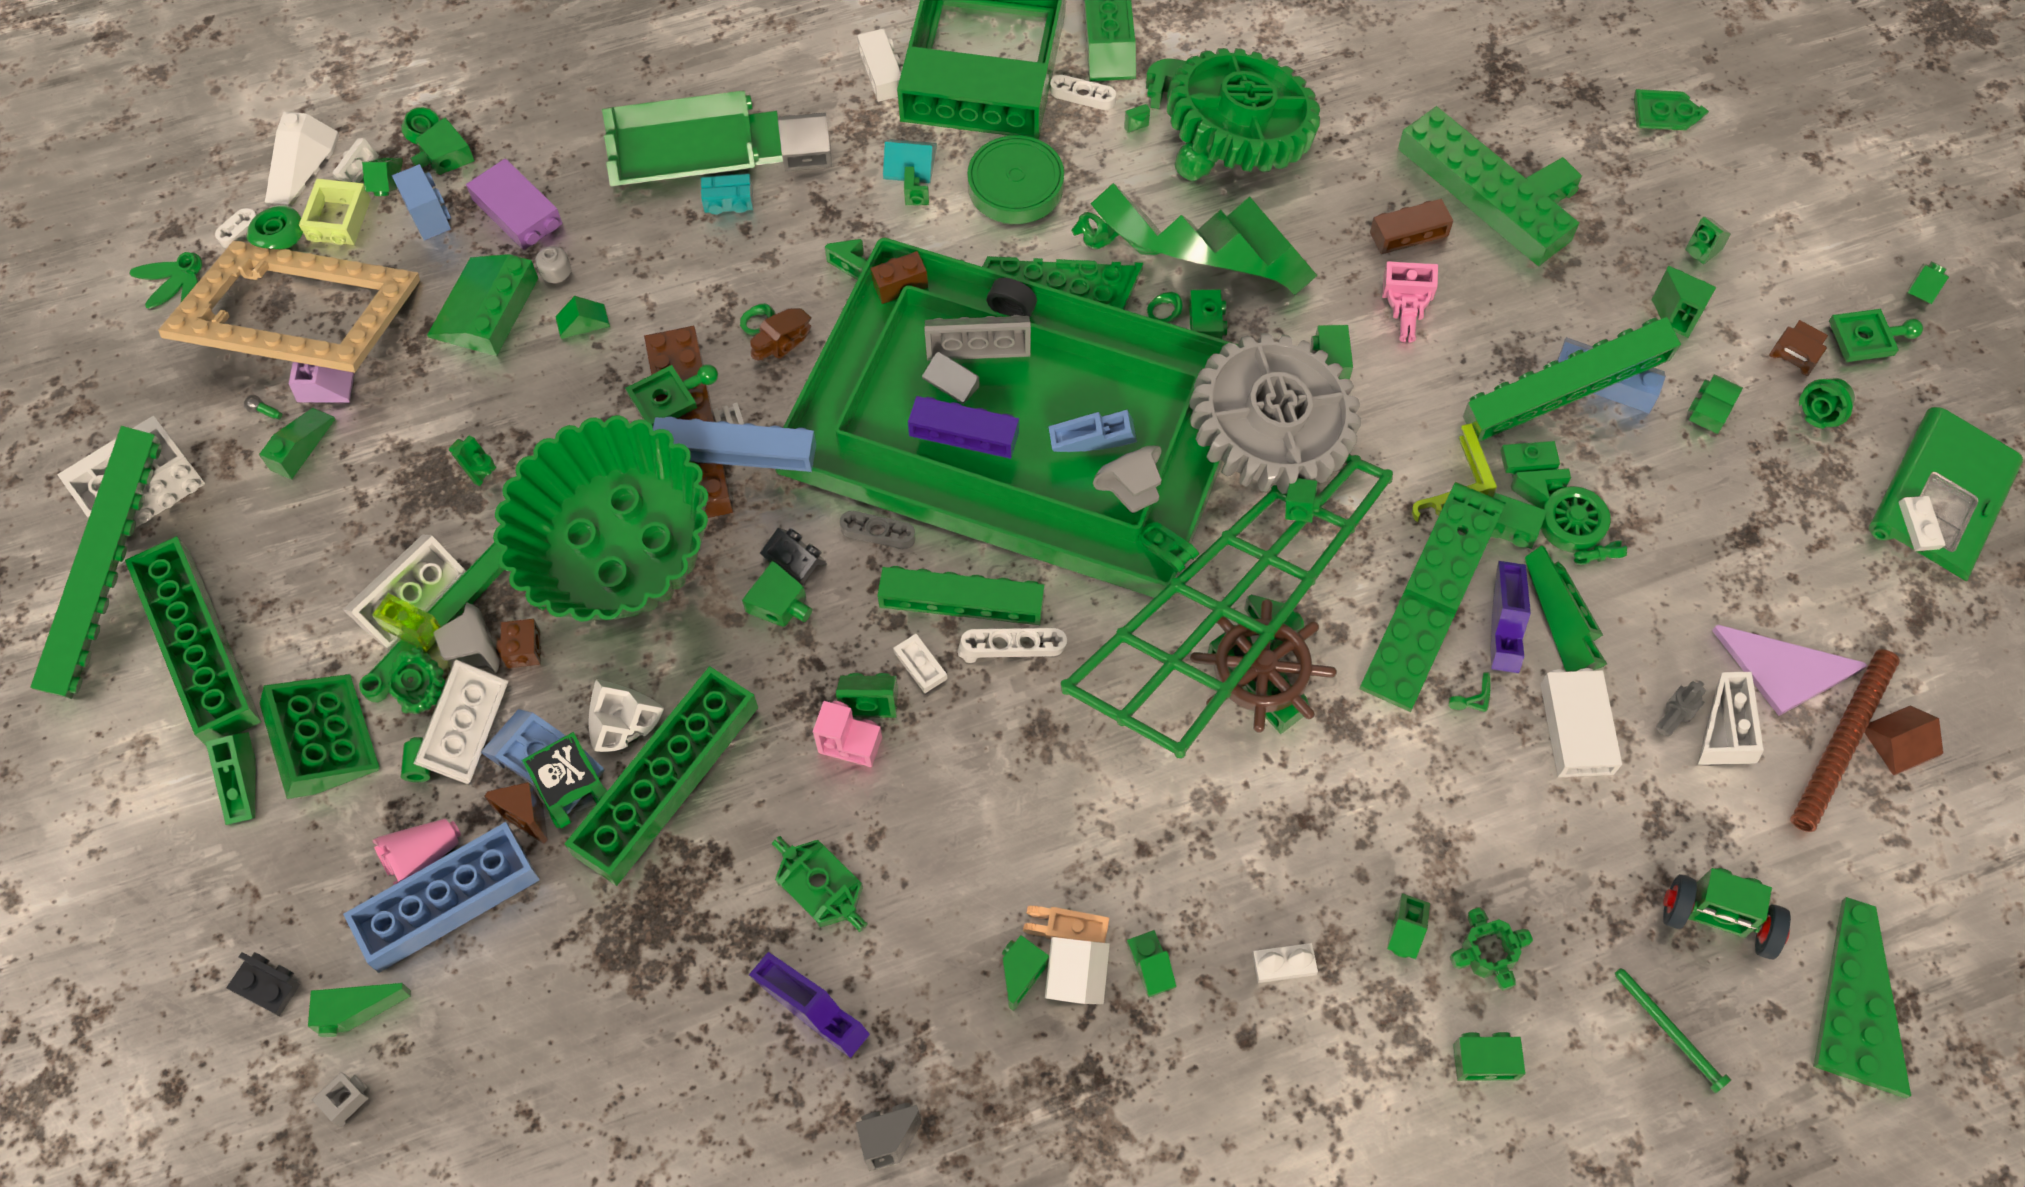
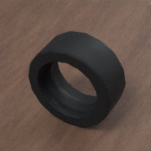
[986,277,1037,318]

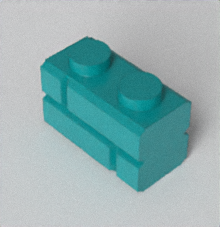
[701,174,753,215]

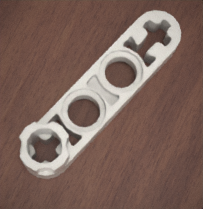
[958,628,1067,663]

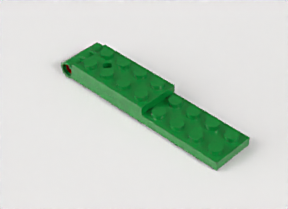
[1359,482,1506,712]

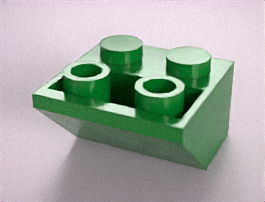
[1651,266,1716,338]

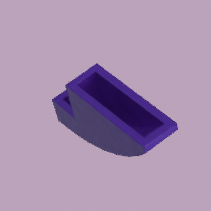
[1491,561,1531,673]
[749,952,870,1058]

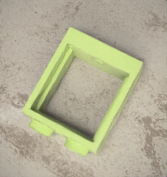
[299,179,371,245]

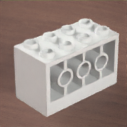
[57,415,205,528]

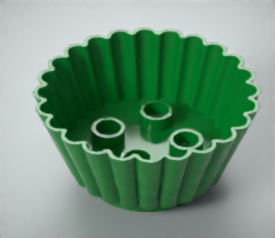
[493,415,708,622]

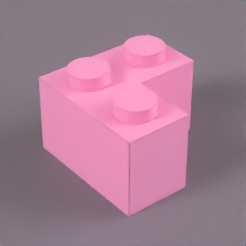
[813,701,882,767]

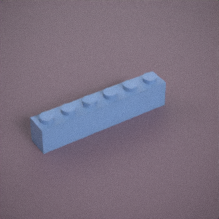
[653,417,816,472]

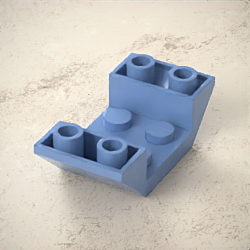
[481,709,605,814]

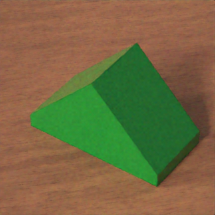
[555,295,610,339]

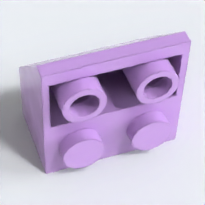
[289,362,355,402]

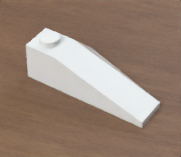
[265,112,339,207]

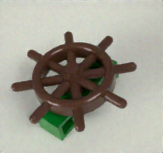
[1190,599,1337,734]

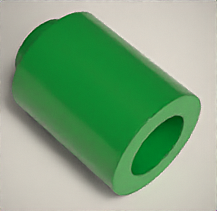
[400,737,431,782]

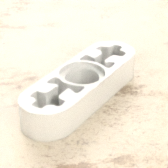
[1050,75,1116,110]

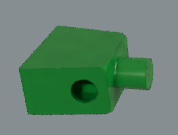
[410,117,475,175]
[742,561,812,627]

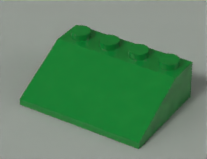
[427,254,539,356]
[259,674,379,799]

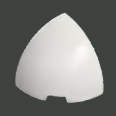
[589,679,664,752]

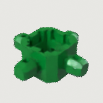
[1450,907,1533,991]

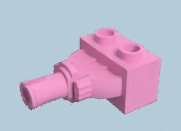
[1382,262,1438,343]

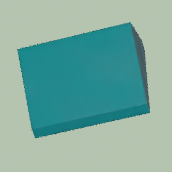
[883,139,937,183]

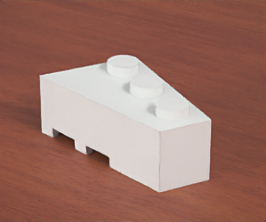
[1698,672,1764,765]

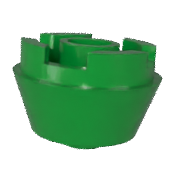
[1799,378,1855,429]

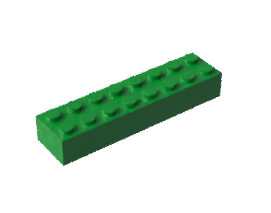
[1398,106,1580,267]
[1463,317,1681,442]
[125,536,262,745]
[564,666,758,886]

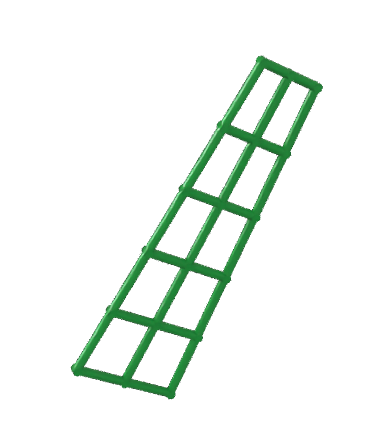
[1061,454,1393,759]

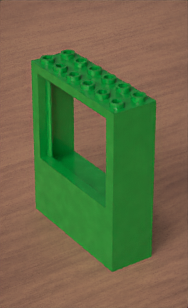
[897,0,1066,140]

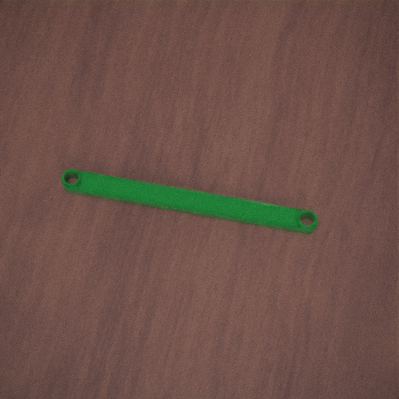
[359,543,504,703]

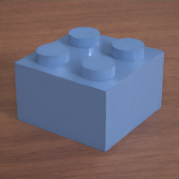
[392,164,451,241]

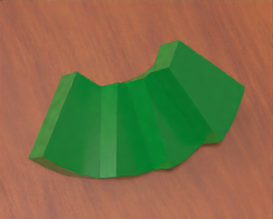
[1090,183,1318,295]

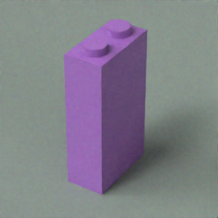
[466,158,563,251]

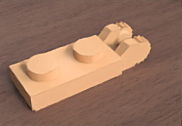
[1023,905,1109,943]

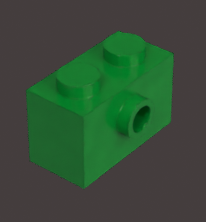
[1189,290,1228,339]

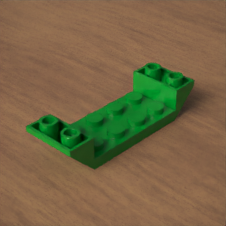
[1084,0,1136,81]

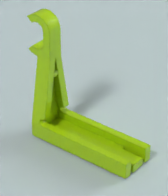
[1412,423,1497,522]

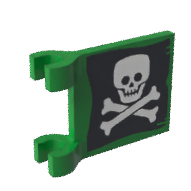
[521,732,607,829]

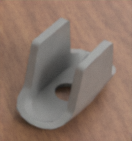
[1093,446,1161,512]
[434,603,500,674]

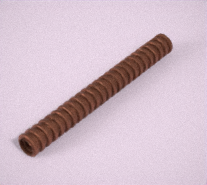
[1790,649,1900,832]

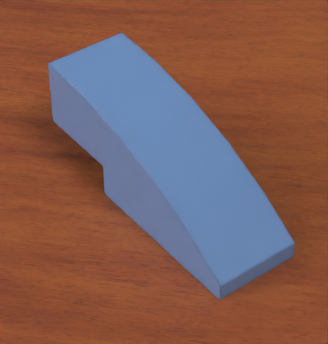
[1049,410,1137,452]

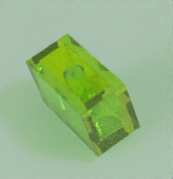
[372,593,441,652]

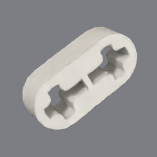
[215,208,256,249]

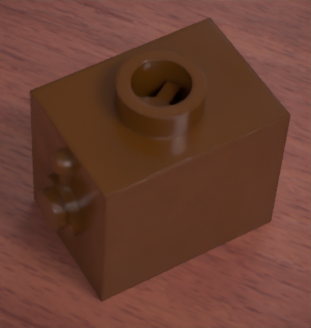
[497,618,541,668]

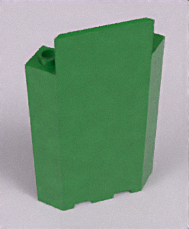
[602,90,783,186]

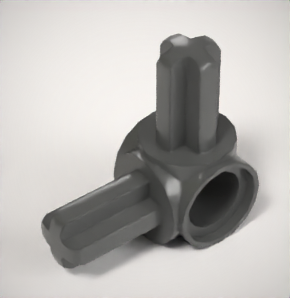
[1656,681,1706,736]

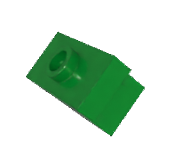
[1500,441,1560,479]

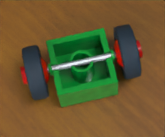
[1663,868,1791,960]

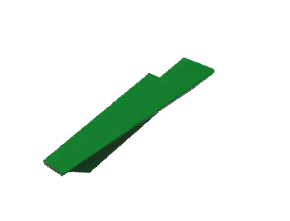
[1525,545,1607,672]

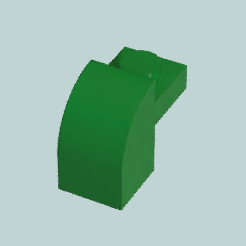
[1146,58,1186,109]

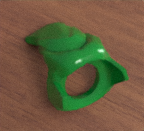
[1071,212,1119,250]

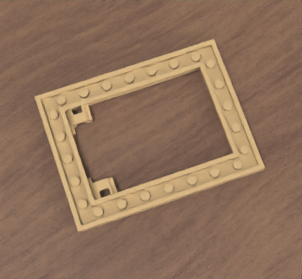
[158,241,420,373]

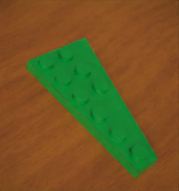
[982,256,1143,310]

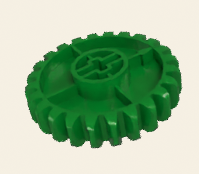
[1166,48,1320,172]

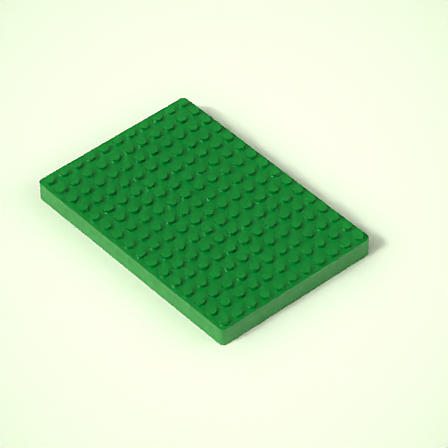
[775,238,1238,598]

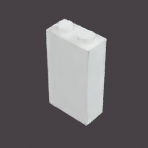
[1540,668,1622,777]

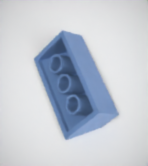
[1557,337,1666,413]

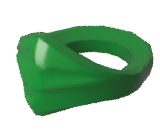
[1147,292,1183,324]
[740,303,776,336]

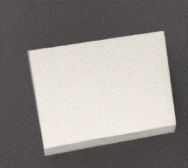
[1045,937,1110,1004]

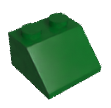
[836,673,898,718]

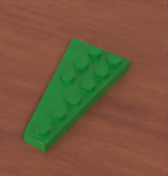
[1813,897,1911,1099]

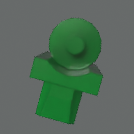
[449,435,497,486]

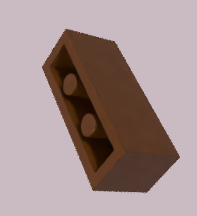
[1370,198,1453,255]

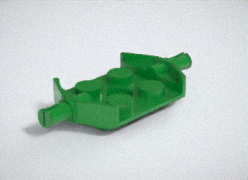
[772,836,868,932]

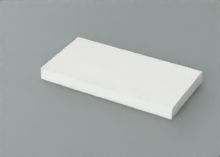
[413,660,508,784]

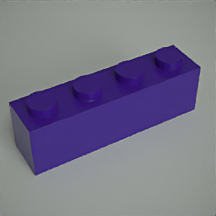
[908,396,1019,459]

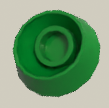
[401,107,440,144]

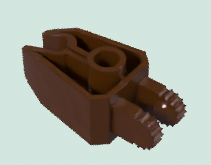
[750,308,812,361]

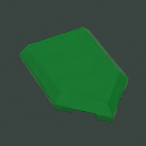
[1634,89,1709,130]

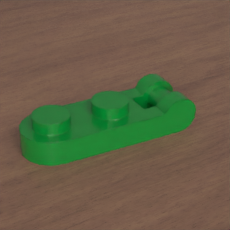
[1139,522,1199,573]

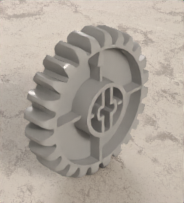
[1190,333,1361,494]

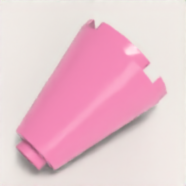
[372,819,461,885]

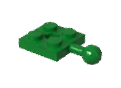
[1829,309,1923,362]
[625,364,718,427]

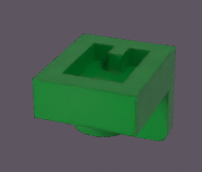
[904,167,929,206]

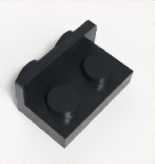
[760,528,826,586]
[226,952,300,1017]

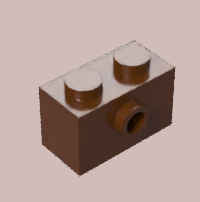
[870,252,928,304]

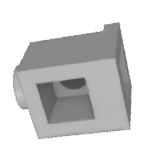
[312,1072,369,1127]

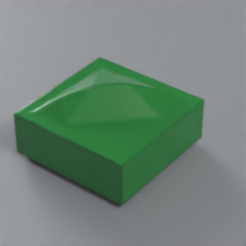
[1124,104,1150,133]

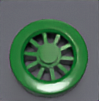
[1541,486,1611,553]

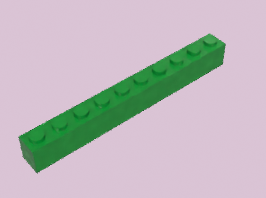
[30,426,162,699]

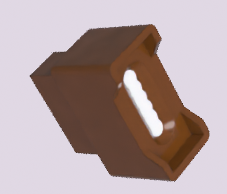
[1769,320,1829,376]

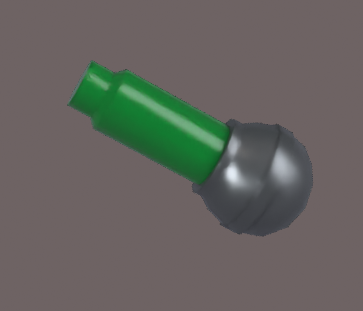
[244,395,283,420]

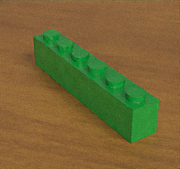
[877,566,1045,626]

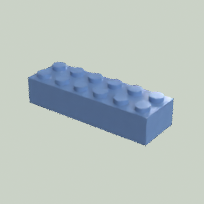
[343,822,540,973]

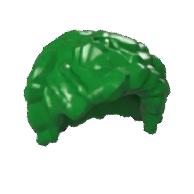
[388,646,446,714]

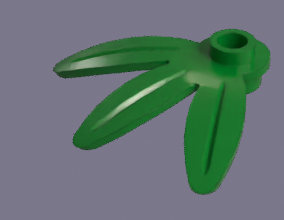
[129,252,202,309]

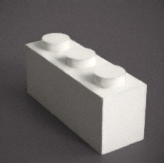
[857,28,902,102]

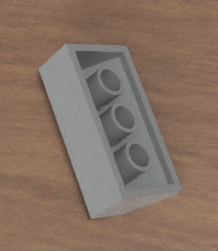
[925,315,1031,360]

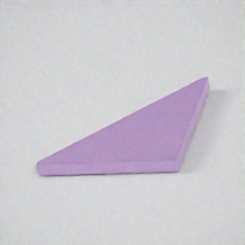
[1712,625,1867,716]

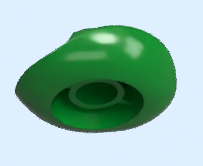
[246,205,303,249]

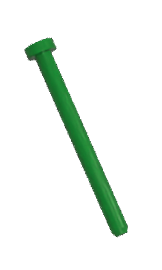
[1615,968,1731,1094]

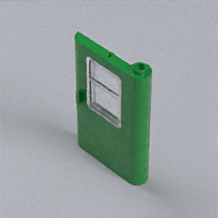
[1869,407,2023,581]

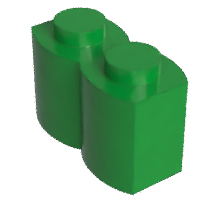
[1688,374,1743,434]

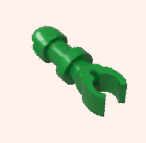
[1574,541,1627,565]

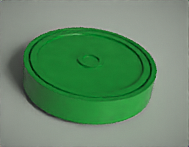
[967,135,1064,224]

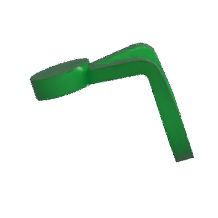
[1448,672,1491,712]

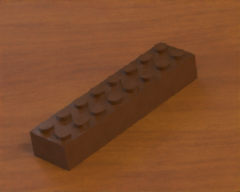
[644,325,733,518]

